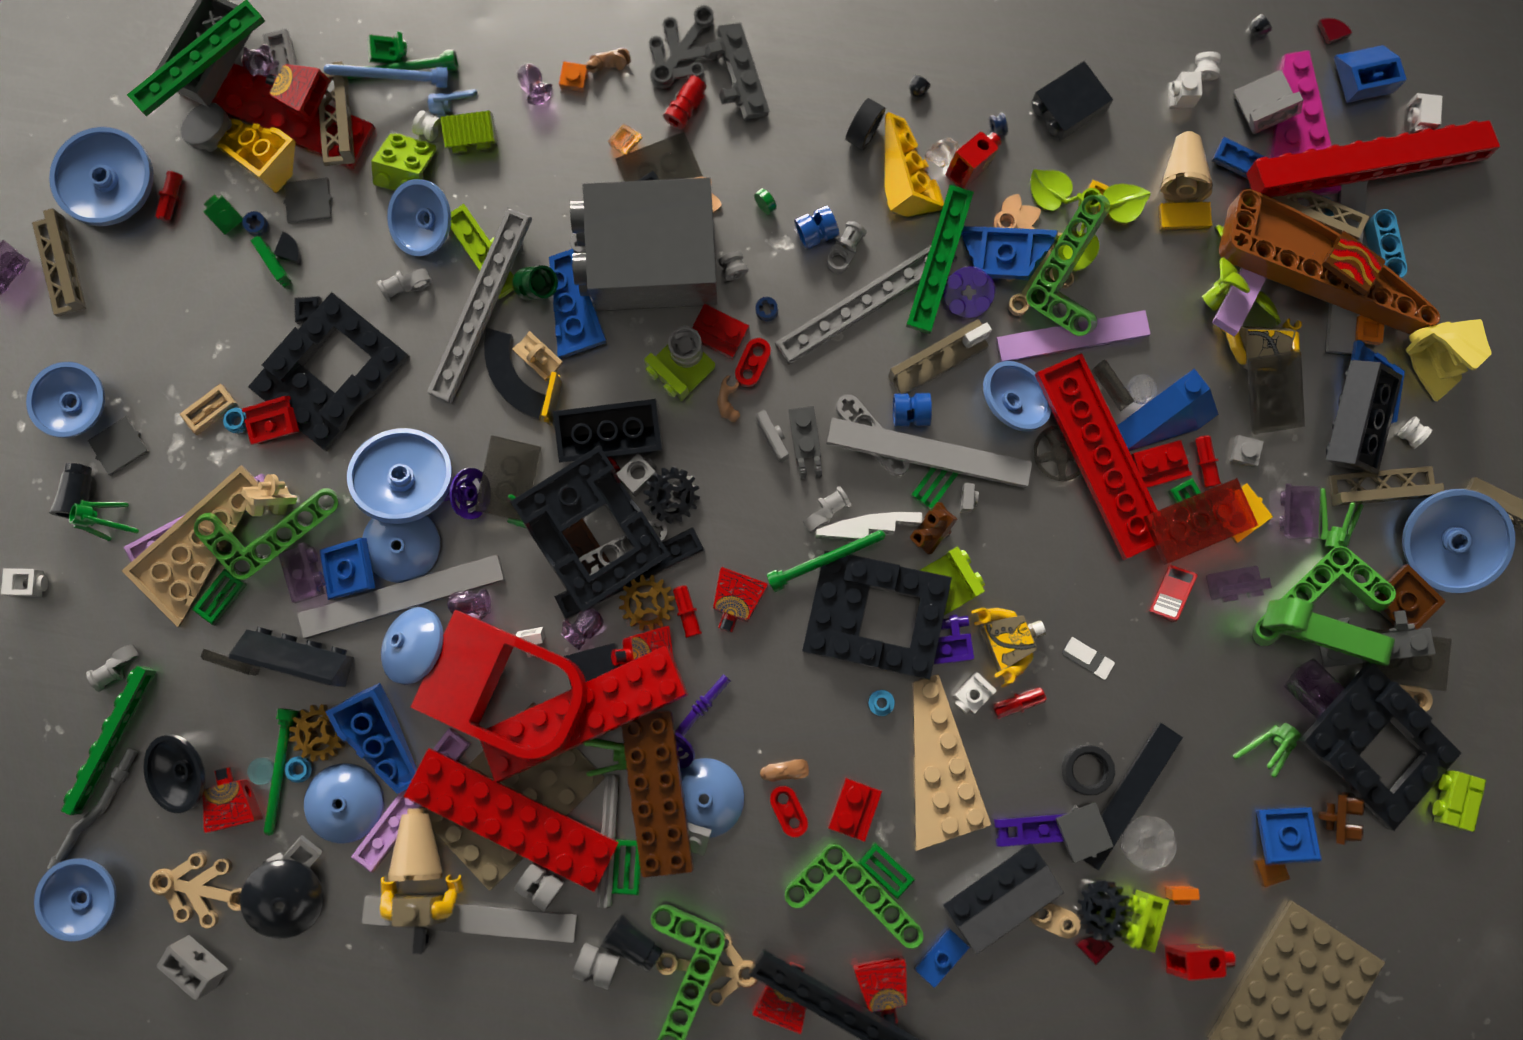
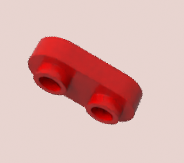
[735,338,771,388]
[770,786,808,837]

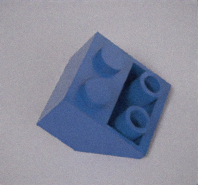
[1334,45,1407,103]

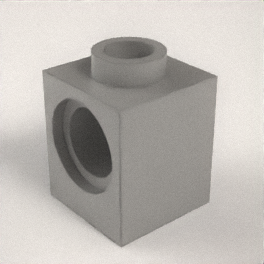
[617,454,657,497]

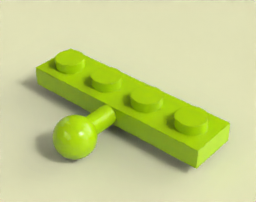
[450,204,514,300]

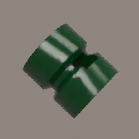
[512,265,558,300]

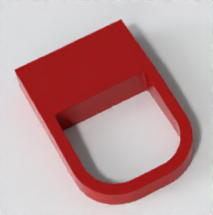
[411,610,587,760]

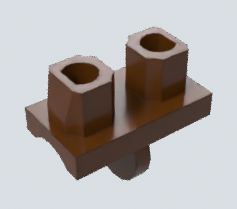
[910,502,958,554]
[1318,792,1365,845]

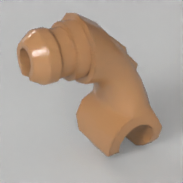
[586,48,631,73]
[717,375,740,422]
[760,759,809,782]

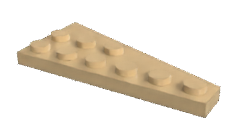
[122,465,259,627]
[913,674,991,851]

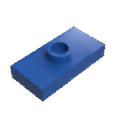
[1211,137,1266,179]
[914,928,970,988]

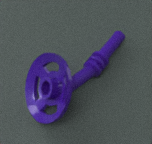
[443,468,491,519]
[675,674,731,768]

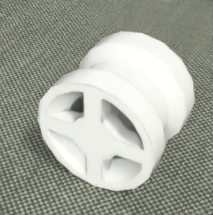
[1195,52,1221,81]
[412,110,442,142]
[1397,416,1432,449]

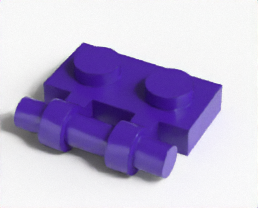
[934,615,974,665]

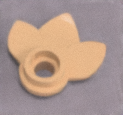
[993,194,1041,229]

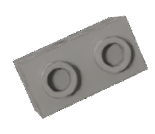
[156,935,228,1001]

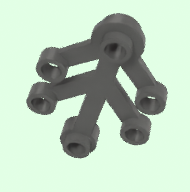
[649,5,716,89]

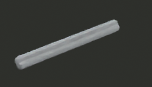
[597,774,620,908]

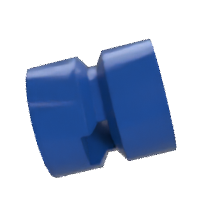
[794,206,840,250]
[893,393,932,427]

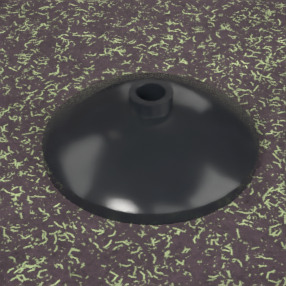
[143,734,206,813]
[240,859,324,939]

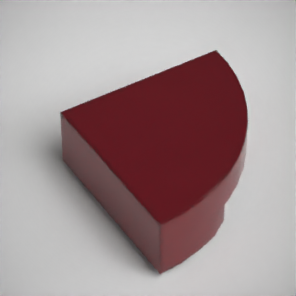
[1317,18,1352,45]
[1075,937,1115,965]

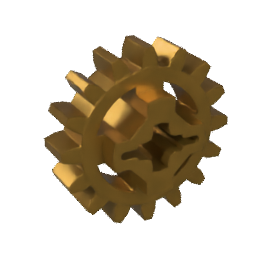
[619,575,675,631]
[289,704,345,761]

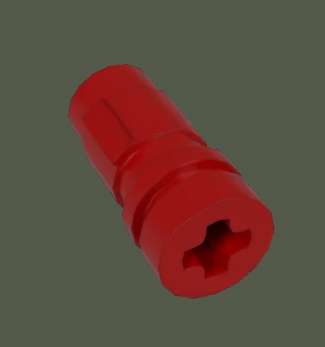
[663,76,707,130]

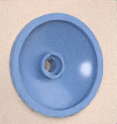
[387,179,451,256]
[983,361,1051,431]
[26,362,105,438]
[362,516,440,583]
[381,607,443,685]
[680,758,744,838]
[304,763,384,843]
[34,858,117,941]

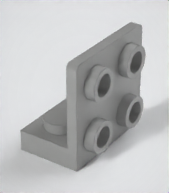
[1234,70,1303,134]

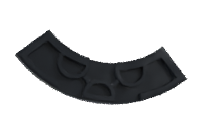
[484,328,546,420]

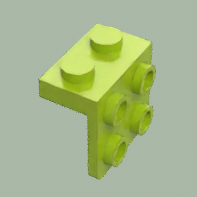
[371,133,436,191]
[644,344,715,401]
[920,546,985,616]
[1121,889,1169,953]

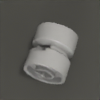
[668,326,703,368]
[514,862,565,912]
[573,943,620,990]

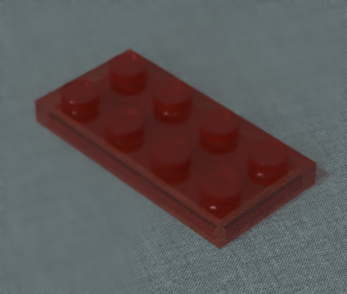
[1143,478,1258,565]

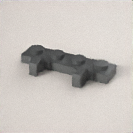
[705,23,770,120]
[1319,610,1435,668]

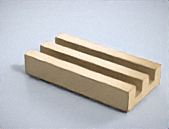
[179,383,238,435]

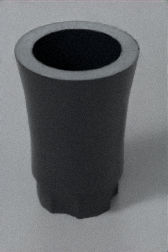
[49,463,92,519]
[601,914,663,972]

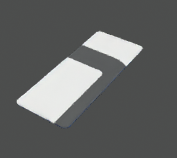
[1062,637,1115,680]

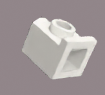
[1168,72,1202,108]
[1407,93,1442,133]
[1,568,48,597]
[953,672,997,714]

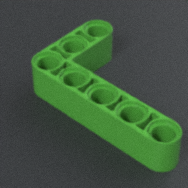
[1026,195,1110,336]
[194,488,338,580]
[1252,546,1396,647]
[1262,598,1395,666]
[785,843,924,949]
[651,904,726,1040]

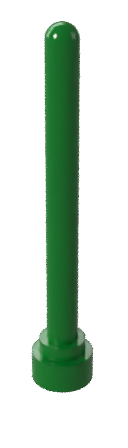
[348,50,458,79]
[767,530,885,592]
[264,708,299,836]

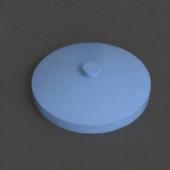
[49,127,153,226]
[347,428,453,524]
[1402,489,1515,593]

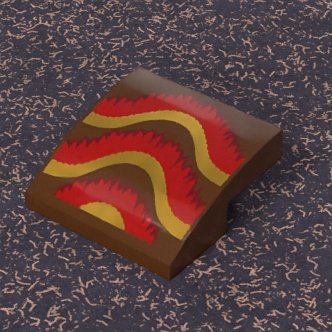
[1322,230,1386,296]

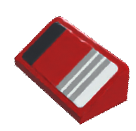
[1149,565,1198,622]

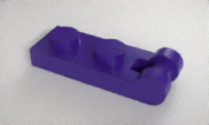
[994,813,1067,847]

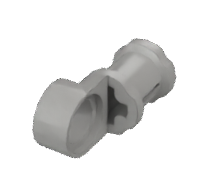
[827,221,867,273]
[377,269,432,302]
[803,486,852,533]
[86,644,139,692]

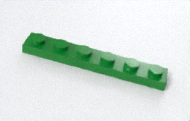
[127,0,265,117]
[906,185,974,334]
[61,666,156,815]

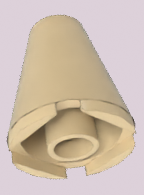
[1161,131,1213,203]
[388,808,443,881]

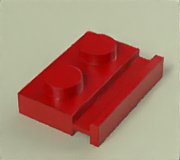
[692,303,749,360]
[242,396,299,445]
[1131,440,1192,488]
[828,778,882,842]

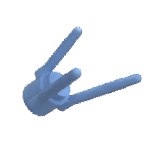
[428,89,477,118]

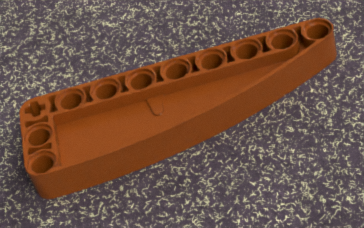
[1219,189,1440,335]

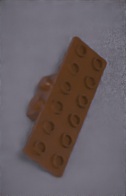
[621,710,694,878]

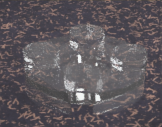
[1121,816,1177,870]

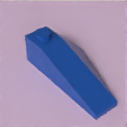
[1117,369,1219,452]
[326,683,417,794]

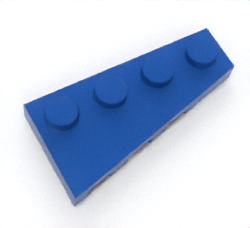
[549,249,606,359]

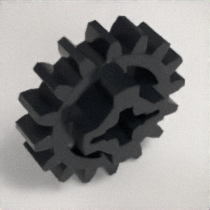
[643,467,700,524]
[1077,880,1133,941]

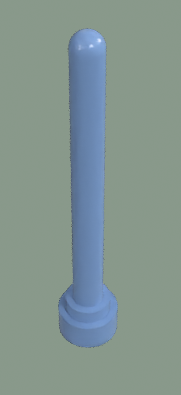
[324,64,447,88]

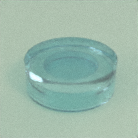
[247,758,274,785]

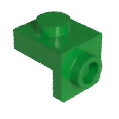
[367,32,407,64]
[203,194,243,235]

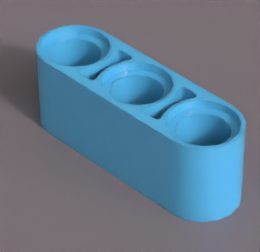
[1364,209,1407,278]

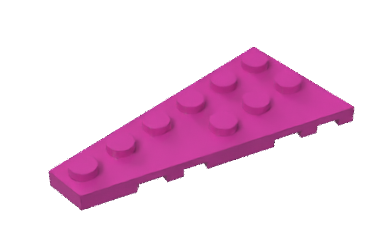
[1271,50,1342,200]

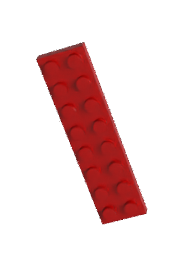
[185,63,375,170]
[1034,353,1171,560]
[480,645,688,782]
[403,748,619,892]

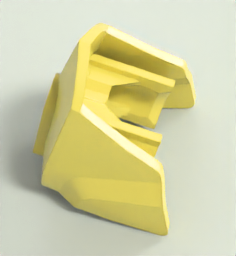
[1405,319,1492,401]

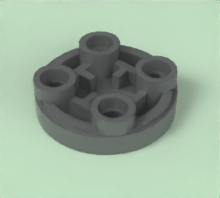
[181,102,232,152]

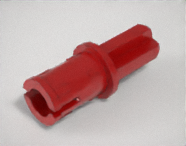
[155,171,183,222]
[1195,435,1221,487]
[673,585,702,638]
[993,688,1046,720]

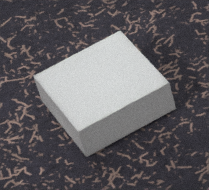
[962,322,992,348]

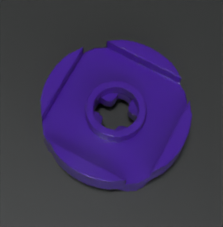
[944,266,996,318]

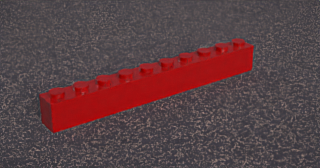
[1246,120,1500,197]

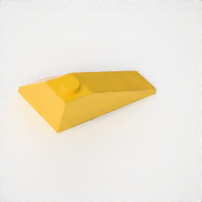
[885,112,944,217]
[218,118,295,193]

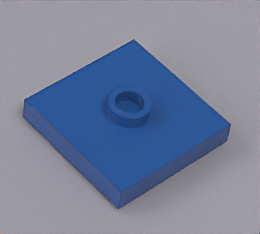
[319,538,375,600]
[1256,807,1322,865]

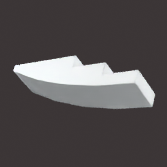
[816,512,922,541]

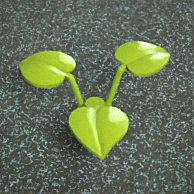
[1030,169,1151,272]
[1202,225,1281,325]

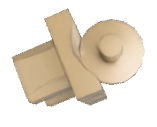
[512,331,563,381]
[241,474,297,516]

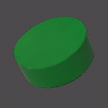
[754,189,777,215]

